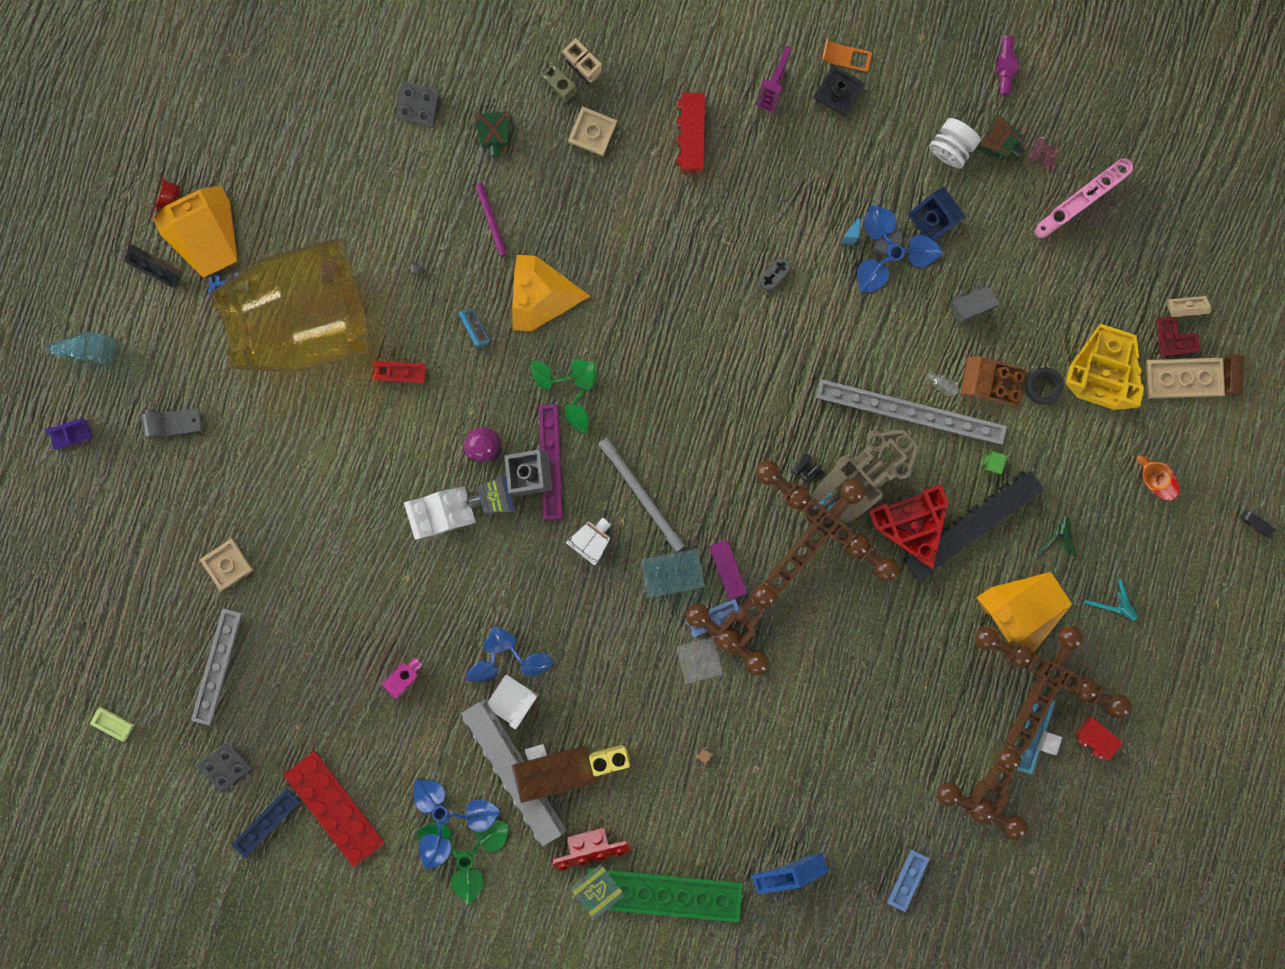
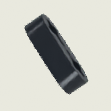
[1239,509,1275,538]

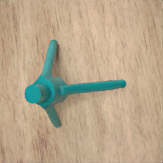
[1085,580,1138,621]

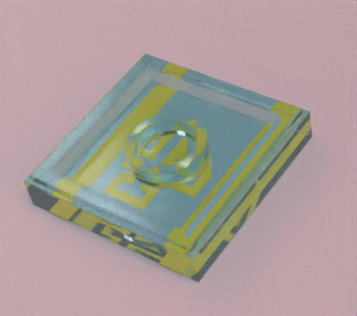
[570,864,625,920]

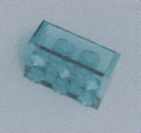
[640,549,705,598]

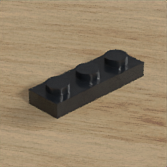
[125,244,182,289]

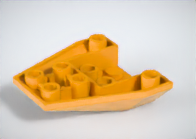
[153,185,238,278]

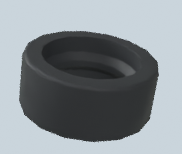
[1025,367,1064,405]

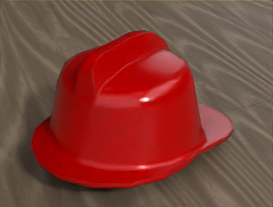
[151,175,181,219]

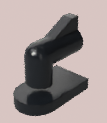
[790,452,825,482]

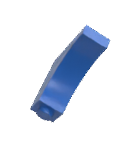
[752,853,828,894]

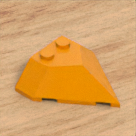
[512,255,591,332]

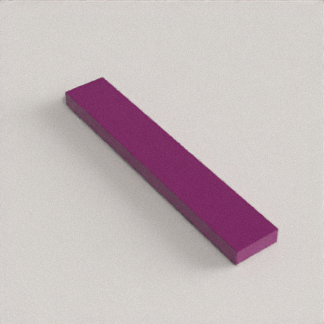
[539,404,563,520]

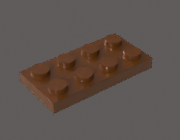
[511,745,595,803]

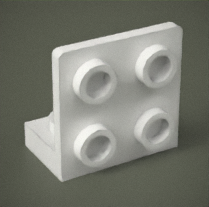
[488,675,538,729]

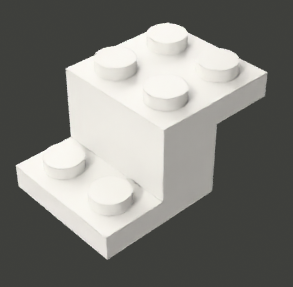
[404,486,476,540]

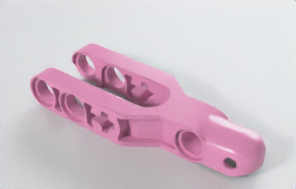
[1034,158,1133,238]

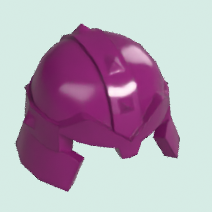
[464,427,502,462]

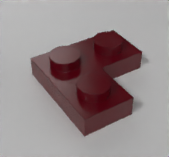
[1155,317,1200,357]

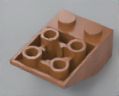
[960,357,1026,407]

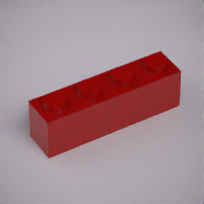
[677,93,705,173]

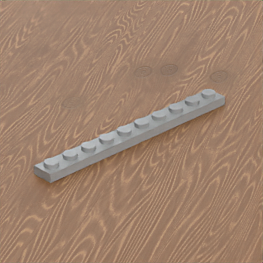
[816,379,1007,445]

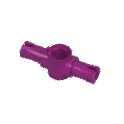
[996,36,1018,95]

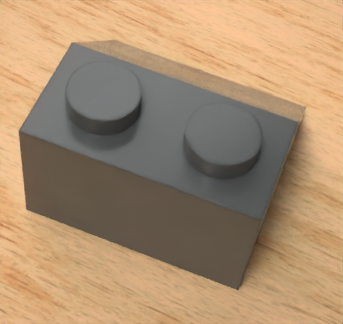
[949,286,1000,325]

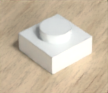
[1037,731,1062,755]
[525,743,547,760]

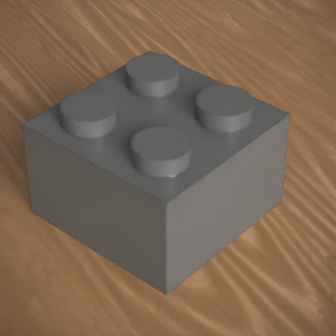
[505,450,553,496]

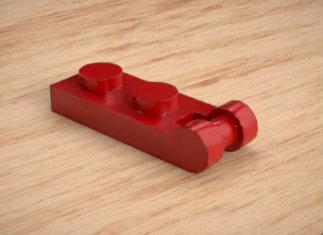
[372,361,426,384]

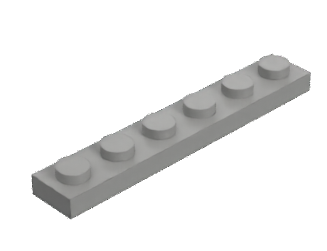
[191,608,243,726]

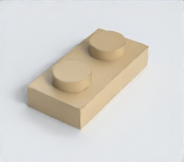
[1167,296,1211,317]

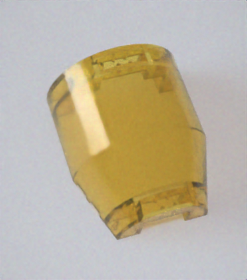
[210,238,371,373]

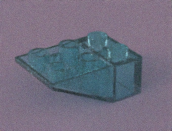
[44,331,116,364]

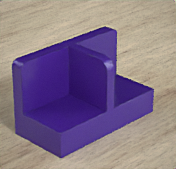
[44,419,93,450]

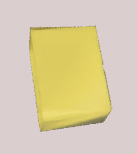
[589,745,631,777]

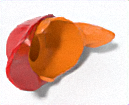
[1137,455,1180,501]

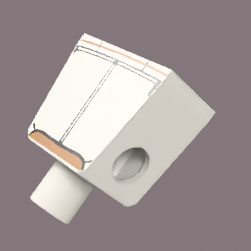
[566,518,611,565]

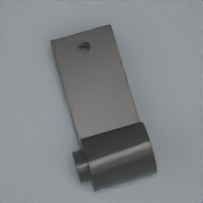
[141,408,202,438]

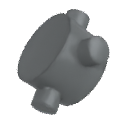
[407,265,424,274]

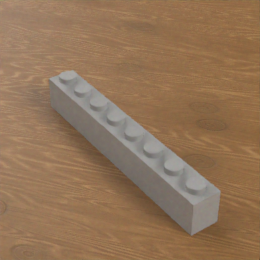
[461,698,566,846]

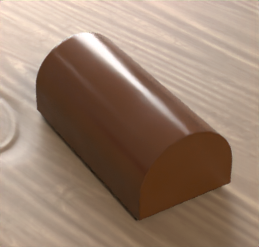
[1224,354,1244,395]

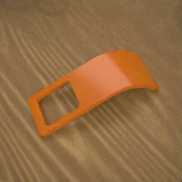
[822,39,872,72]

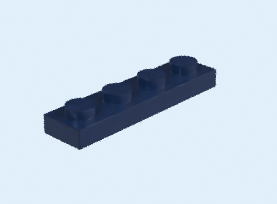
[231,788,301,858]

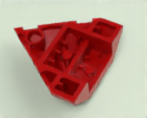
[868,484,948,569]

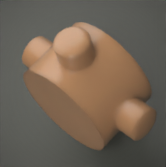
[696,748,713,765]

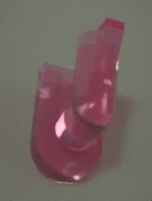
[1028,137,1056,169]

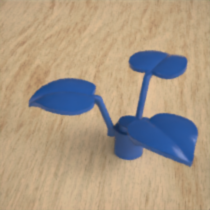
[857,205,943,292]
[465,626,554,682]
[413,779,499,869]

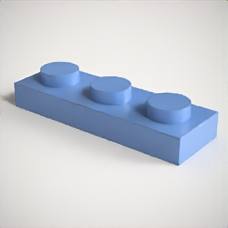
[887,850,930,912]

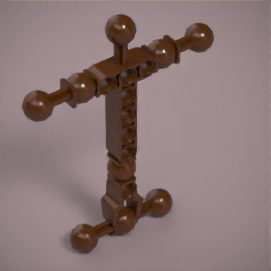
[686,460,899,675]
[937,626,1131,840]

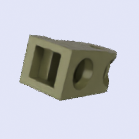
[541,65,578,103]

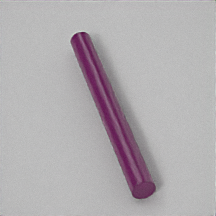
[475,183,507,257]

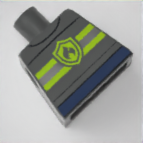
[469,475,516,514]

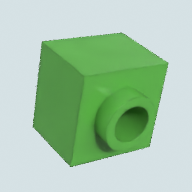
[982,451,1007,475]

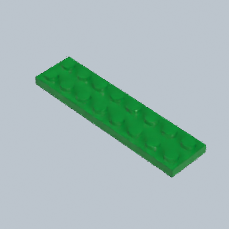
[584,868,743,923]

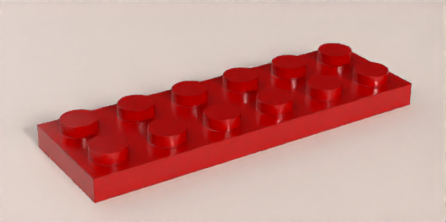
[284,750,385,868]

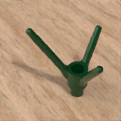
[1036,517,1077,558]

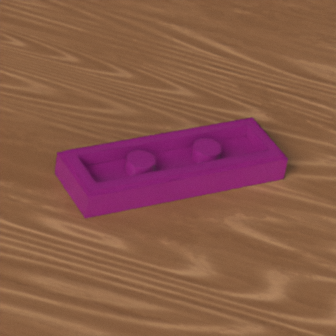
[709,540,747,600]

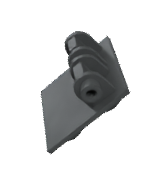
[396,81,440,127]
[196,742,251,792]

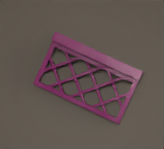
[757,46,791,114]

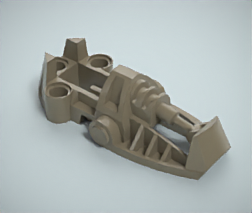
[803,430,917,526]

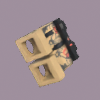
[562,38,603,86]

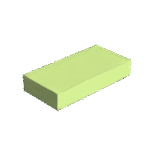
[90,707,134,742]

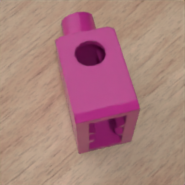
[382,657,423,700]

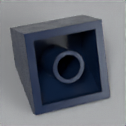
[908,187,966,241]

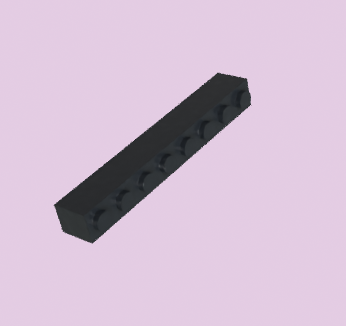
[904,471,1044,580]

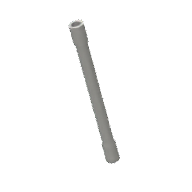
[598,437,685,552]

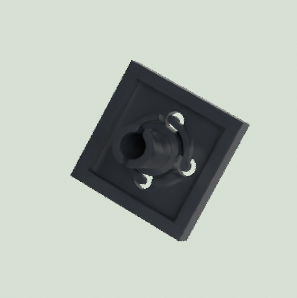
[813,65,866,117]

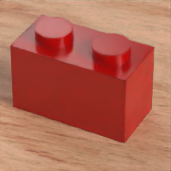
[1074,716,1123,761]

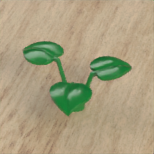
[531,359,597,434]
[417,820,509,905]

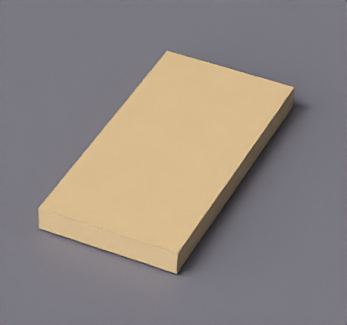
[1145,358,1225,399]

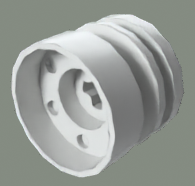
[929,118,981,169]

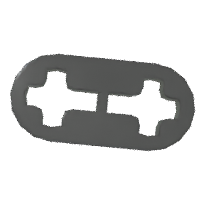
[759,258,790,291]

